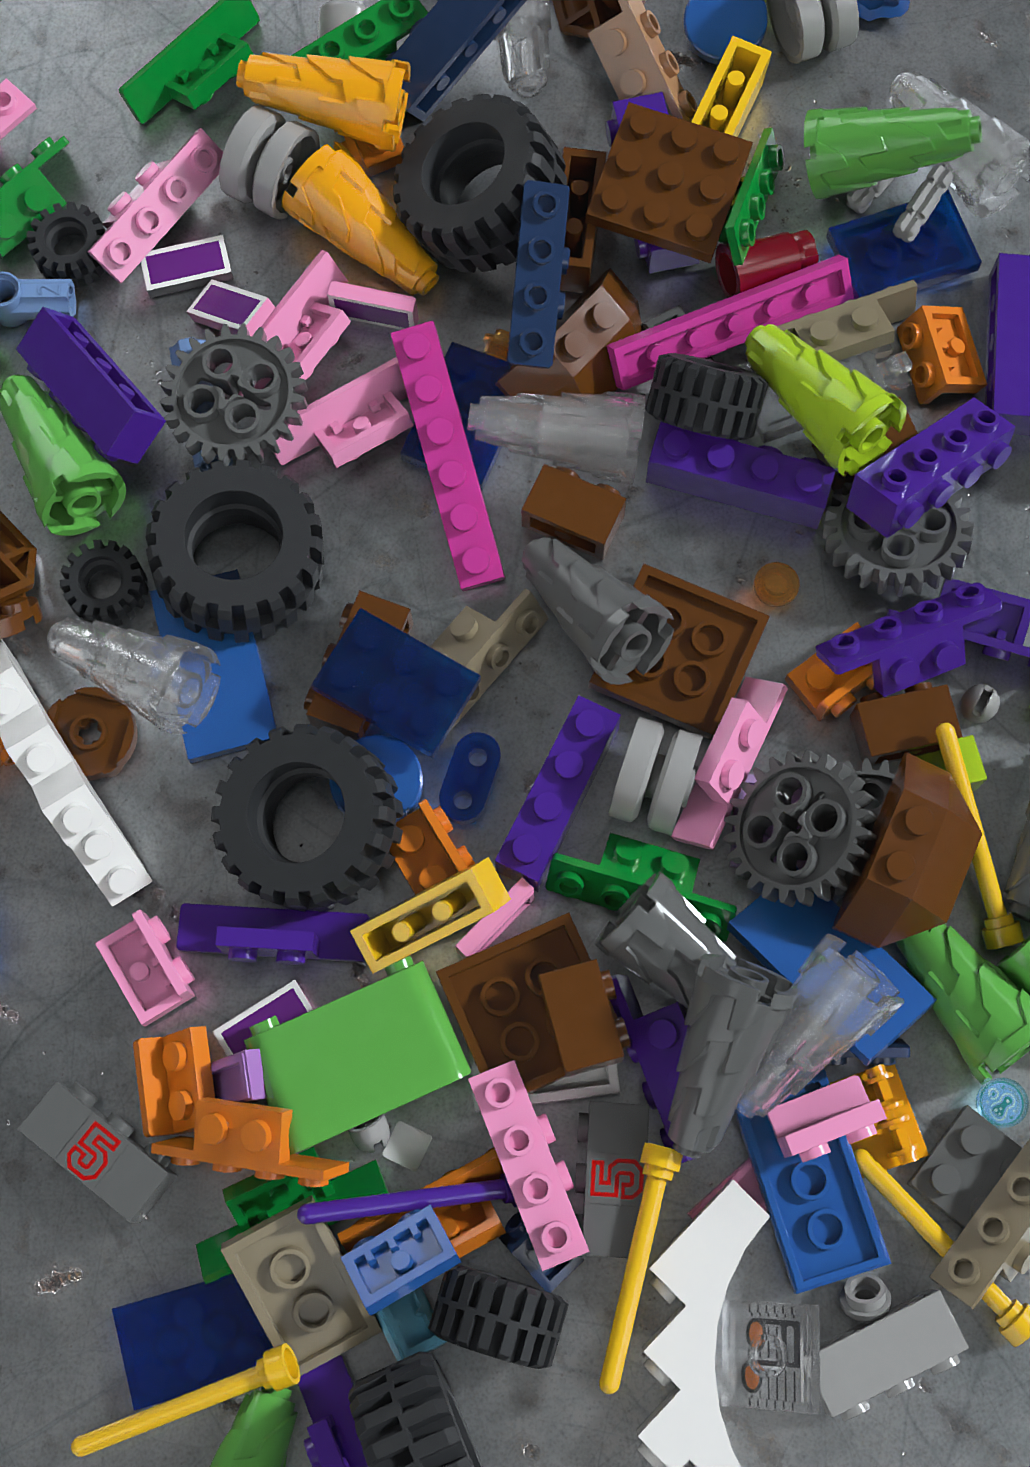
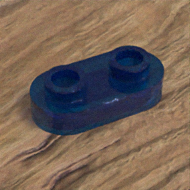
[439,732,501,825]

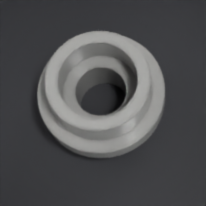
[840,1273,891,1322]

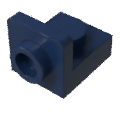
[498,1212,585,1293]

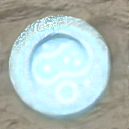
[976,1078,1029,1128]

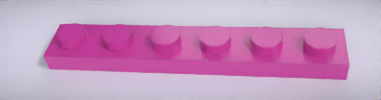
[607,255,854,391]
[390,320,506,591]

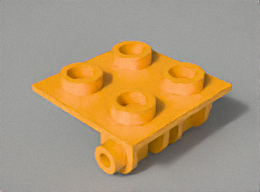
[830,1064,929,1178]

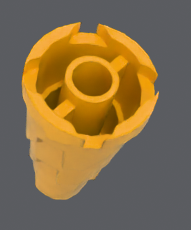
[236,52,411,152]
[282,141,439,296]

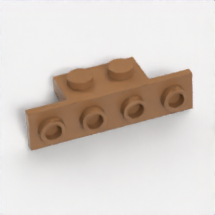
[587,0,698,122]

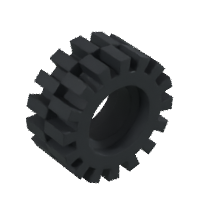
[27,202,106,288]
[60,539,149,628]

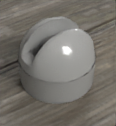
[960,684,1000,724]
[348,1114,390,1153]

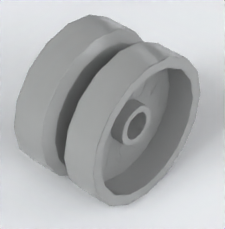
[766,0,859,64]
[219,105,320,220]
[608,717,703,836]

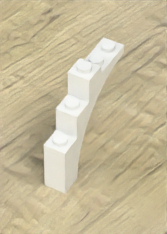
[0,639,153,907]
[636,1180,770,1467]

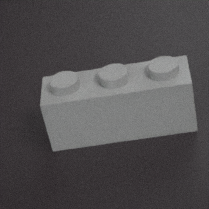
[803,1289,969,1421]

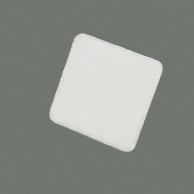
[383,1121,432,1171]

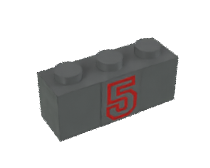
[17,1081,178,1223]
[575,1101,649,1258]

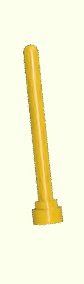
[936,723,1025,949]
[599,1142,683,1394]
[853,1149,1030,1347]
[71,1343,300,1457]

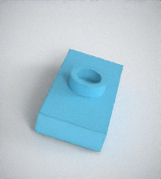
[375,1287,447,1362]

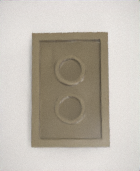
[221,1195,382,1376]

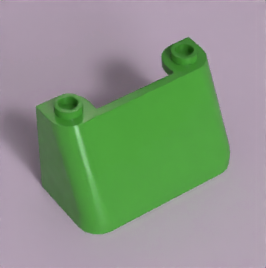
[244,956,472,1155]

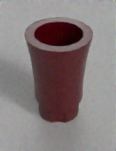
[715,230,819,298]

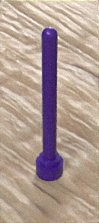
[297,1173,517,1225]

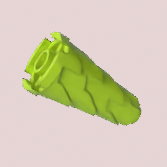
[745,324,907,476]

